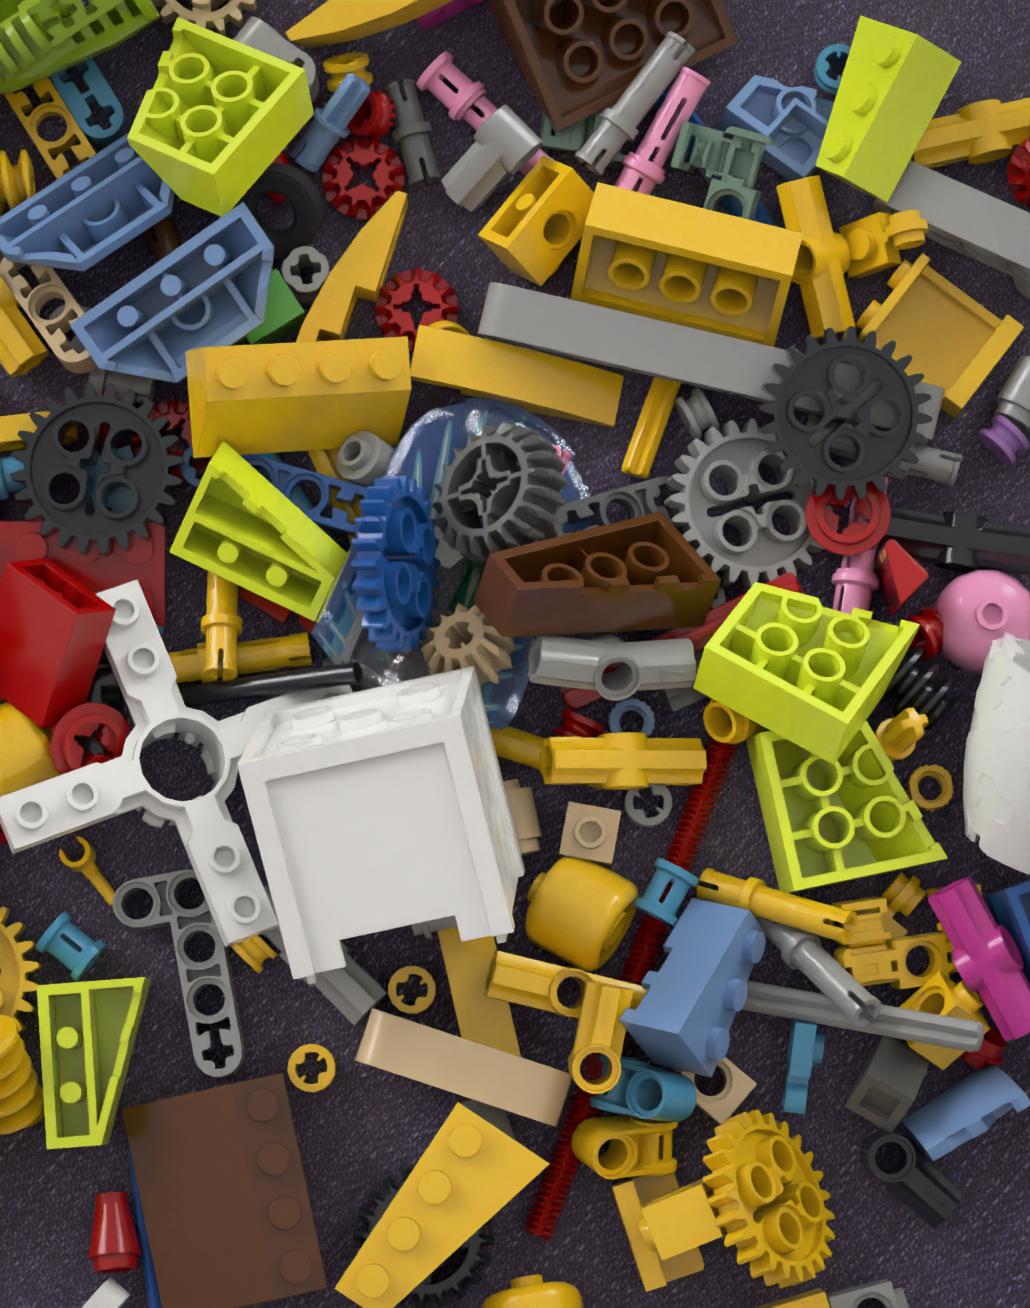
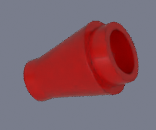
[88,1192,142,1274]

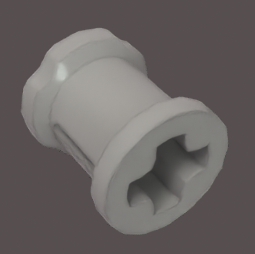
[282,246,330,304]

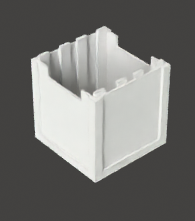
[237,666,525,984]

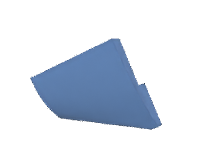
[717,75,834,181]
[901,1064,1030,1161]

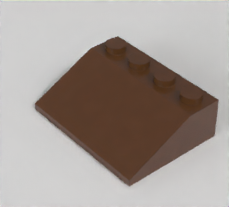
[487,0,738,132]
[122,1073,328,1308]

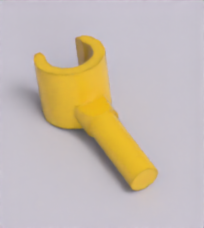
[59,836,115,906]

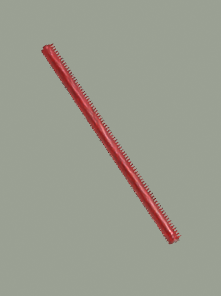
[523,737,739,1241]

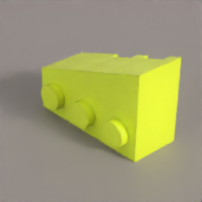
[815,15,961,203]
[169,440,347,622]
[37,977,151,1149]

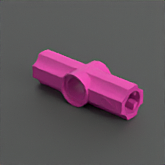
[928,876,1030,1042]

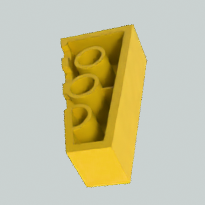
[334,1102,550,1308]

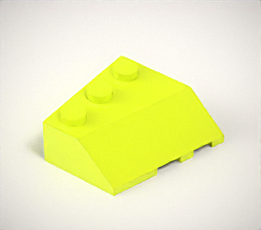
[127,17,314,217]
[693,582,920,765]
[746,721,948,893]

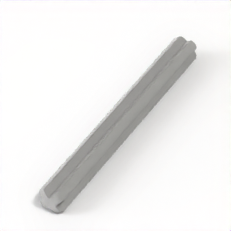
[741,980,984,1052]

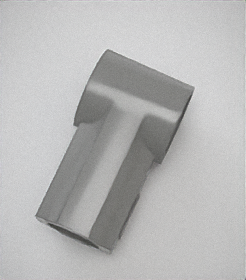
[441,105,543,212]

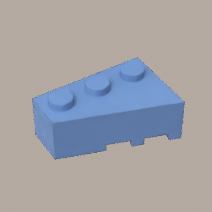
[619,898,766,1078]

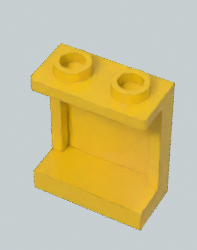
[855,253,1024,419]

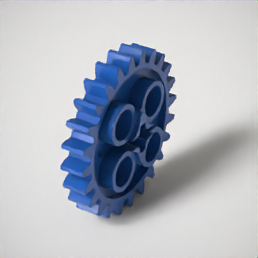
[351,476,441,651]

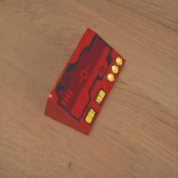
[874,539,929,618]

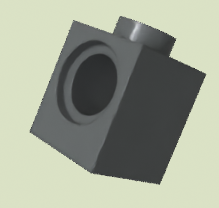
[844,1036,930,1133]

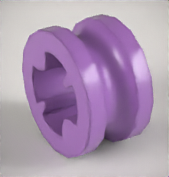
[977,414,1030,466]

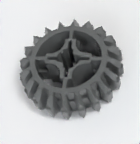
[432,422,569,565]

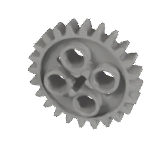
[664,419,834,590]

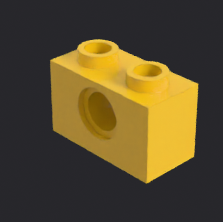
[478,156,594,286]
[638,1178,727,1261]

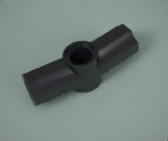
[879,506,1030,575]

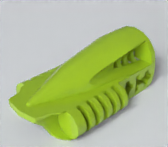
[0,0,160,95]

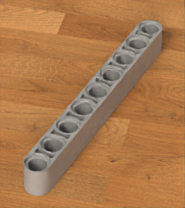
[477,282,945,441]

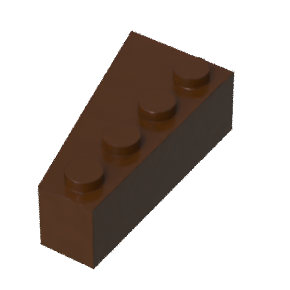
[473,511,721,637]

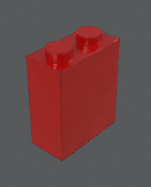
[0,558,116,728]

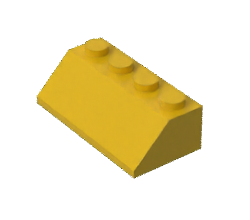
[570,182,803,347]
[185,336,411,458]

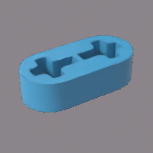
[51,58,126,145]

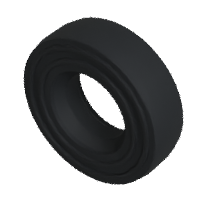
[232,163,323,259]

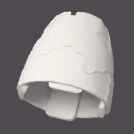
[963,632,1030,875]

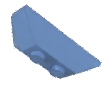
[0,133,175,271]
[69,202,275,383]

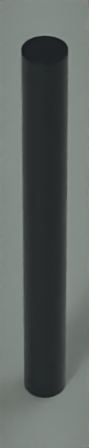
[178,662,363,707]

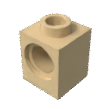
[558,801,621,868]
[671,1057,757,1125]

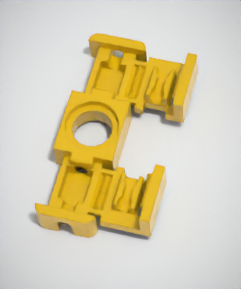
[832,883,982,990]

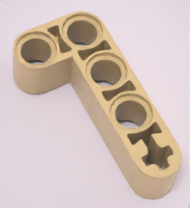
[355,1008,572,1127]

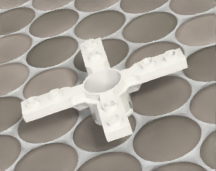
[0,580,353,948]

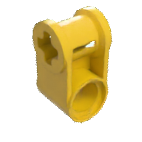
[571,1115,678,1180]

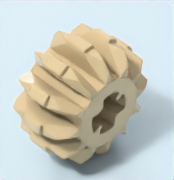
[421,603,516,690]

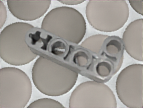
[873,161,1030,299]
[113,870,246,1077]

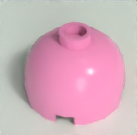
[932,570,1030,675]

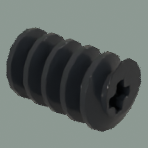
[880,618,966,731]

